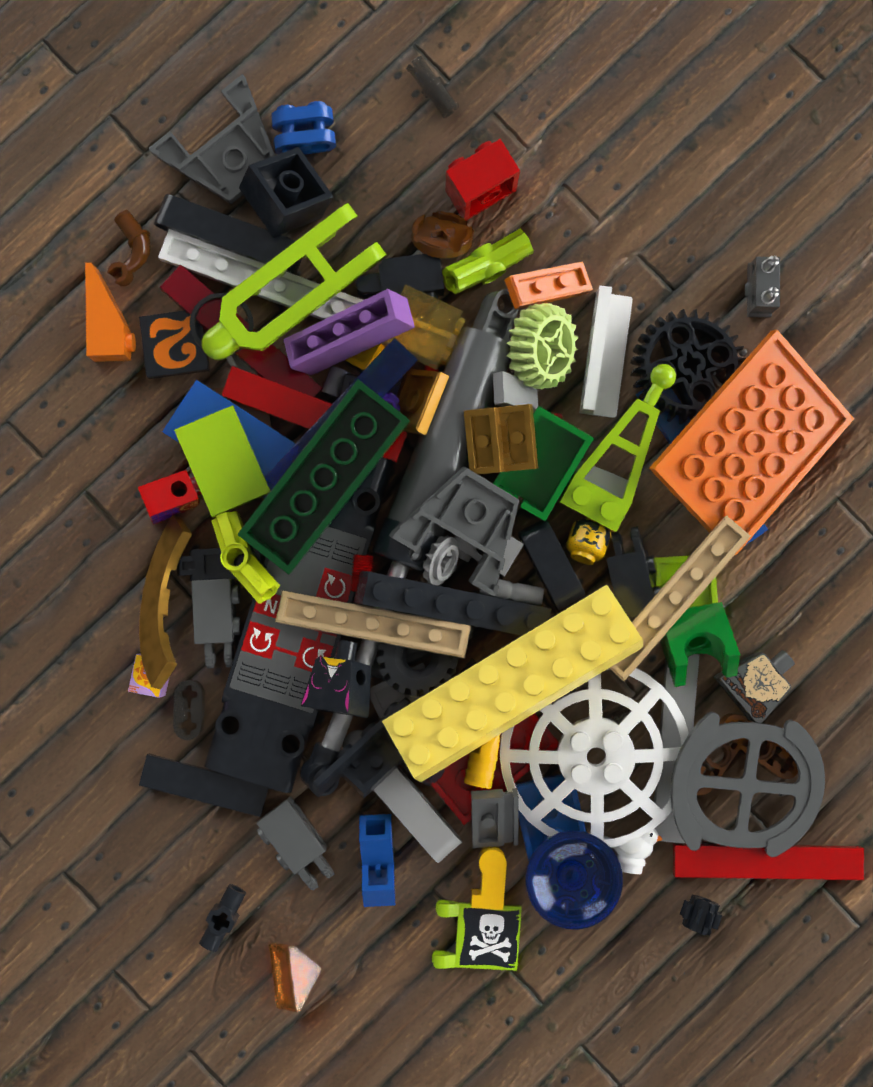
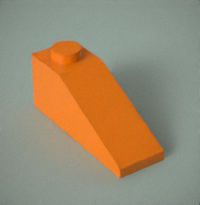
[85,263,136,362]

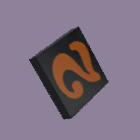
[139,311,210,379]

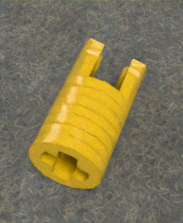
[464,735,500,789]

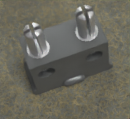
[745,255,780,317]

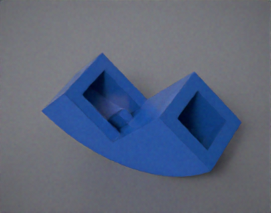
[359,814,396,907]

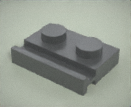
[471,788,519,848]

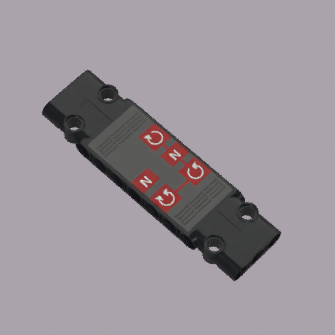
[204,435,394,793]

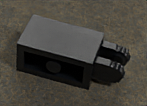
[606,526,661,618]

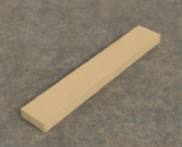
[609,515,751,681]
[275,591,471,659]

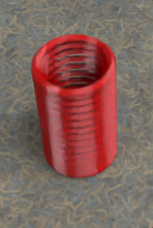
[350,555,374,592]

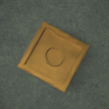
[397,369,449,435]

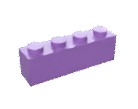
[283,289,415,375]

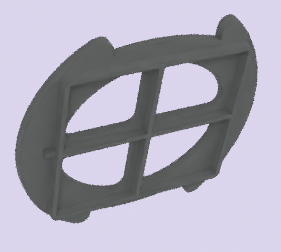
[670,712,825,857]

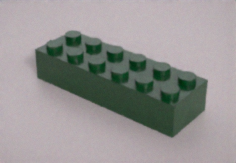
[237,379,410,575]

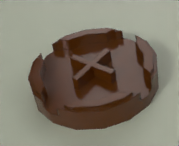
[411,211,474,259]

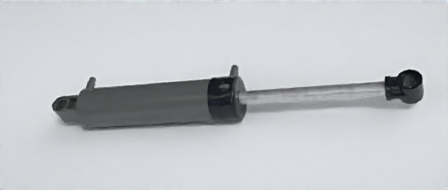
[300,289,519,796]

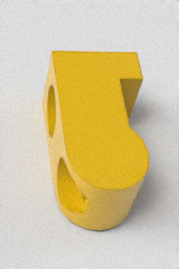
[470,847,507,910]

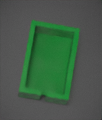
[493,405,594,521]

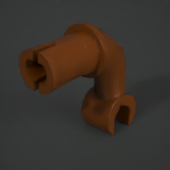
[107,210,150,286]

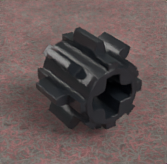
[680,894,722,936]

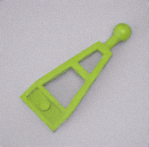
[559,364,676,532]

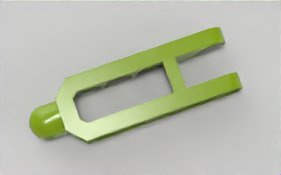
[201,203,387,360]

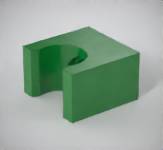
[660,602,740,687]

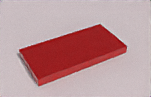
[431,713,559,825]

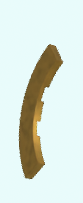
[139,515,192,689]

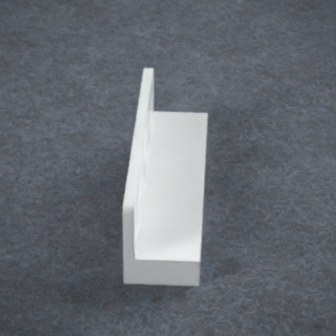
[579,286,633,418]

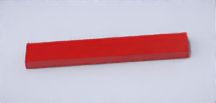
[222,366,408,462]
[673,844,864,880]

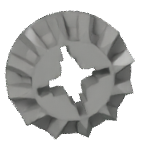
[423,535,459,585]

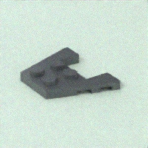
[149,74,275,204]
[389,467,519,597]

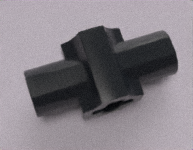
[199,884,246,952]

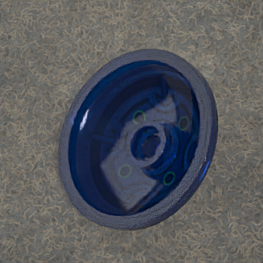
[526,830,623,930]

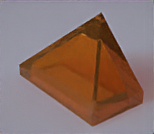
[269,943,322,1012]

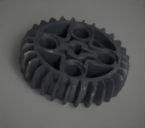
[630,309,746,424]

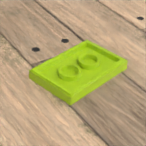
[174,405,271,518]

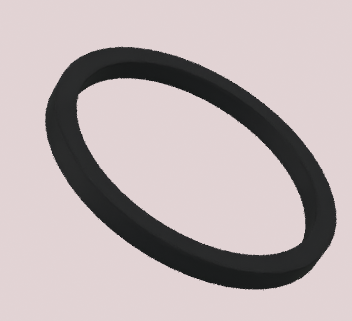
[190,293,254,354]

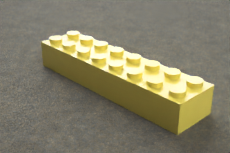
[382,585,643,782]

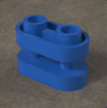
[271,101,336,154]

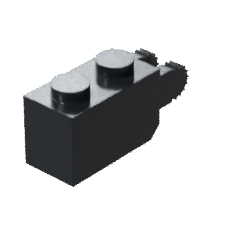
[356,254,444,303]

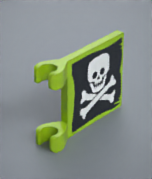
[432,900,522,971]

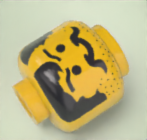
[566,517,611,565]

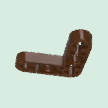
[697,713,798,795]

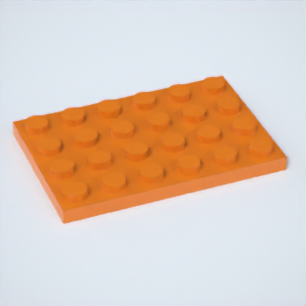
[649,330,854,556]

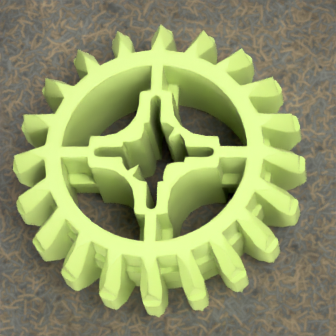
[506,303,579,389]

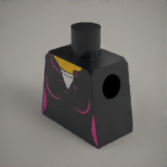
[301,640,371,718]

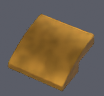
[464,404,538,474]

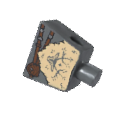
[713,650,795,723]

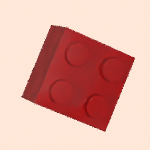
[445,138,520,221]

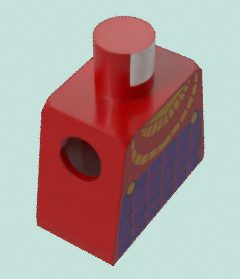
[138,470,202,525]

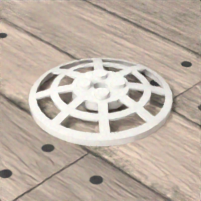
[499,668,689,848]

